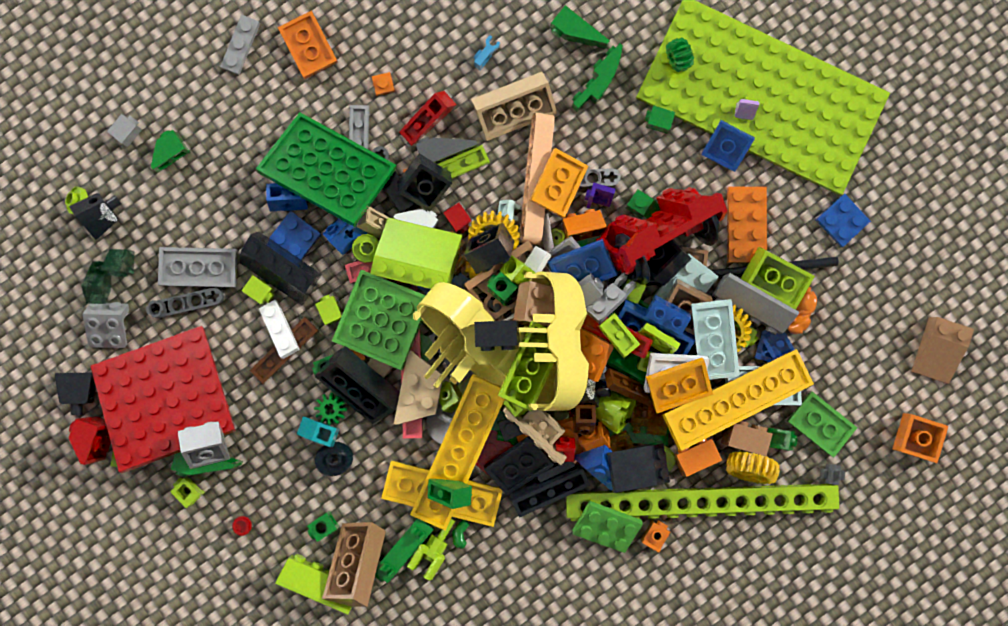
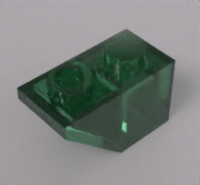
[101,249,135,277]
[81,261,112,304]

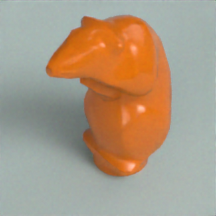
[787,287,817,334]

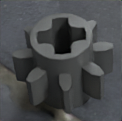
[820,464,845,485]

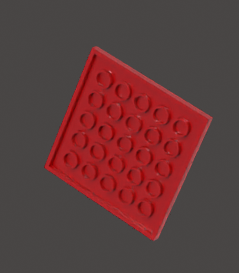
[91,326,236,474]

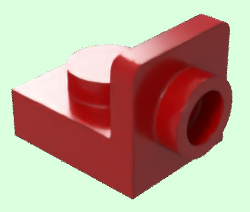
[555,436,576,462]

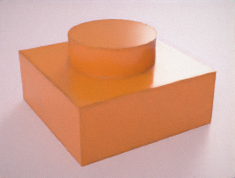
[372,72,395,96]

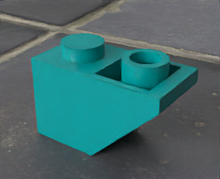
[297,416,340,447]

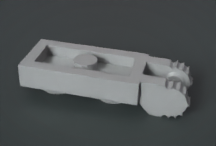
[586,273,636,324]

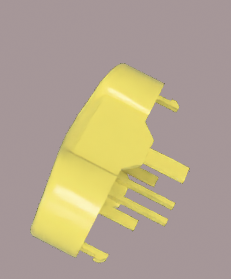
[498,271,589,411]
[413,282,519,405]

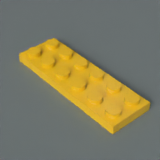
[381,460,503,527]

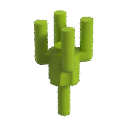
[407,519,455,581]

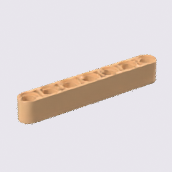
[519,112,554,245]

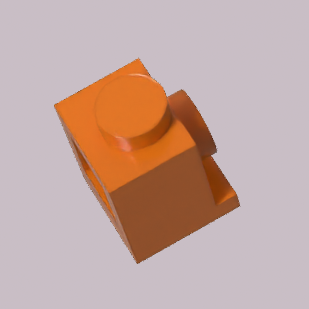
[578,421,610,451]
[640,520,670,553]

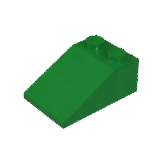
[170,452,243,477]

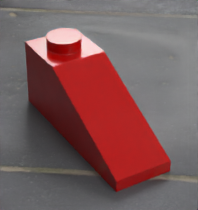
[399,91,457,146]

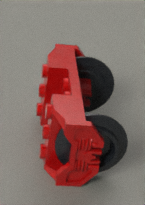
[596,187,728,285]

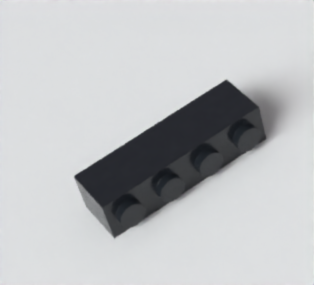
[509,462,590,518]

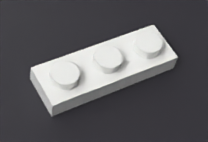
[259,300,300,359]

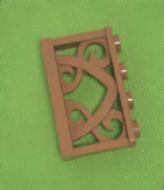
[464,240,550,321]

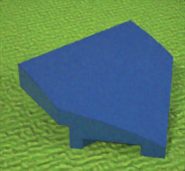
[755,330,795,362]

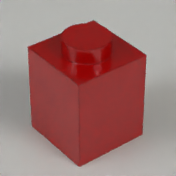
[444,202,472,234]

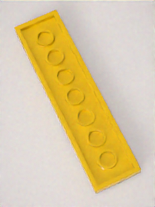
[662,349,814,451]
[410,374,504,531]

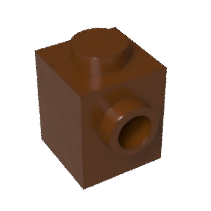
[573,405,596,435]

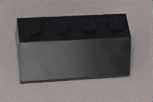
[239,231,322,305]
[315,346,400,424]

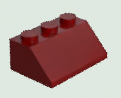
[68,416,111,465]

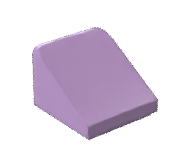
[735,99,759,120]

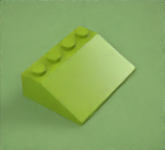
[370,217,463,289]

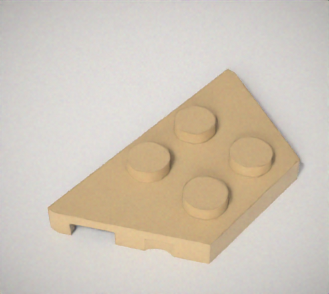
[394,351,443,425]

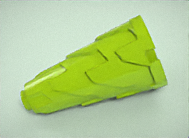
[596,391,636,434]

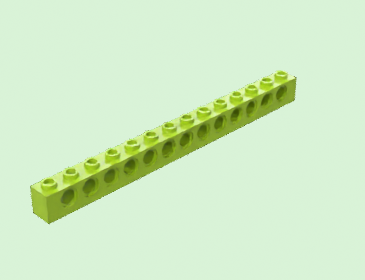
[565,484,839,521]

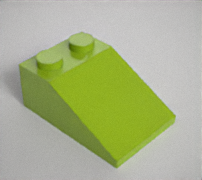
[741,247,815,310]

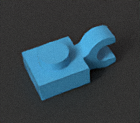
[474,35,500,71]

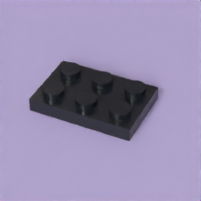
[484,436,554,496]

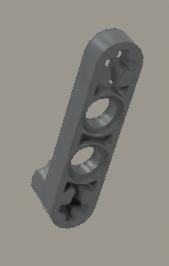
[146,288,224,318]

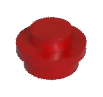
[232,516,252,536]

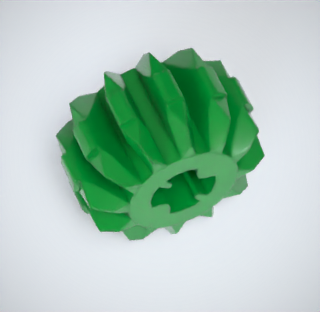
[666,37,694,72]
[314,392,347,425]

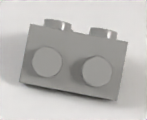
[82,301,129,348]

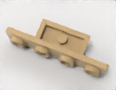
[503,407,567,465]

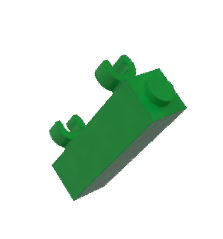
[375,518,435,583]

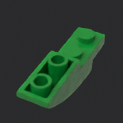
[572,43,623,112]

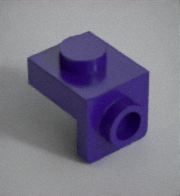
[584,182,615,209]

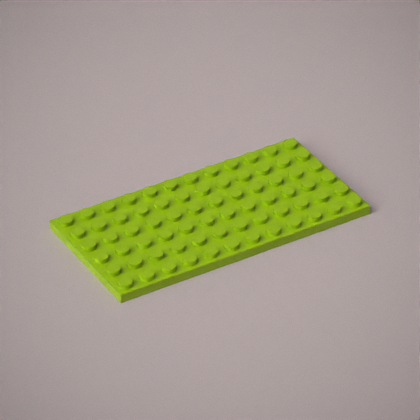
[636,0,890,196]

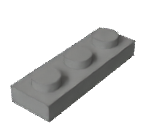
[220,15,260,75]

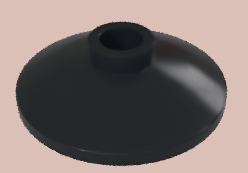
[315,442,353,477]

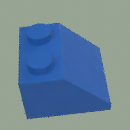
[574,445,613,490]

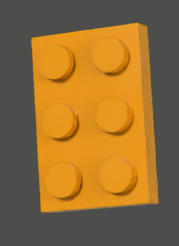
[530,148,588,218]
[645,357,713,413]

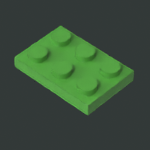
[787,391,858,458]
[572,501,643,553]

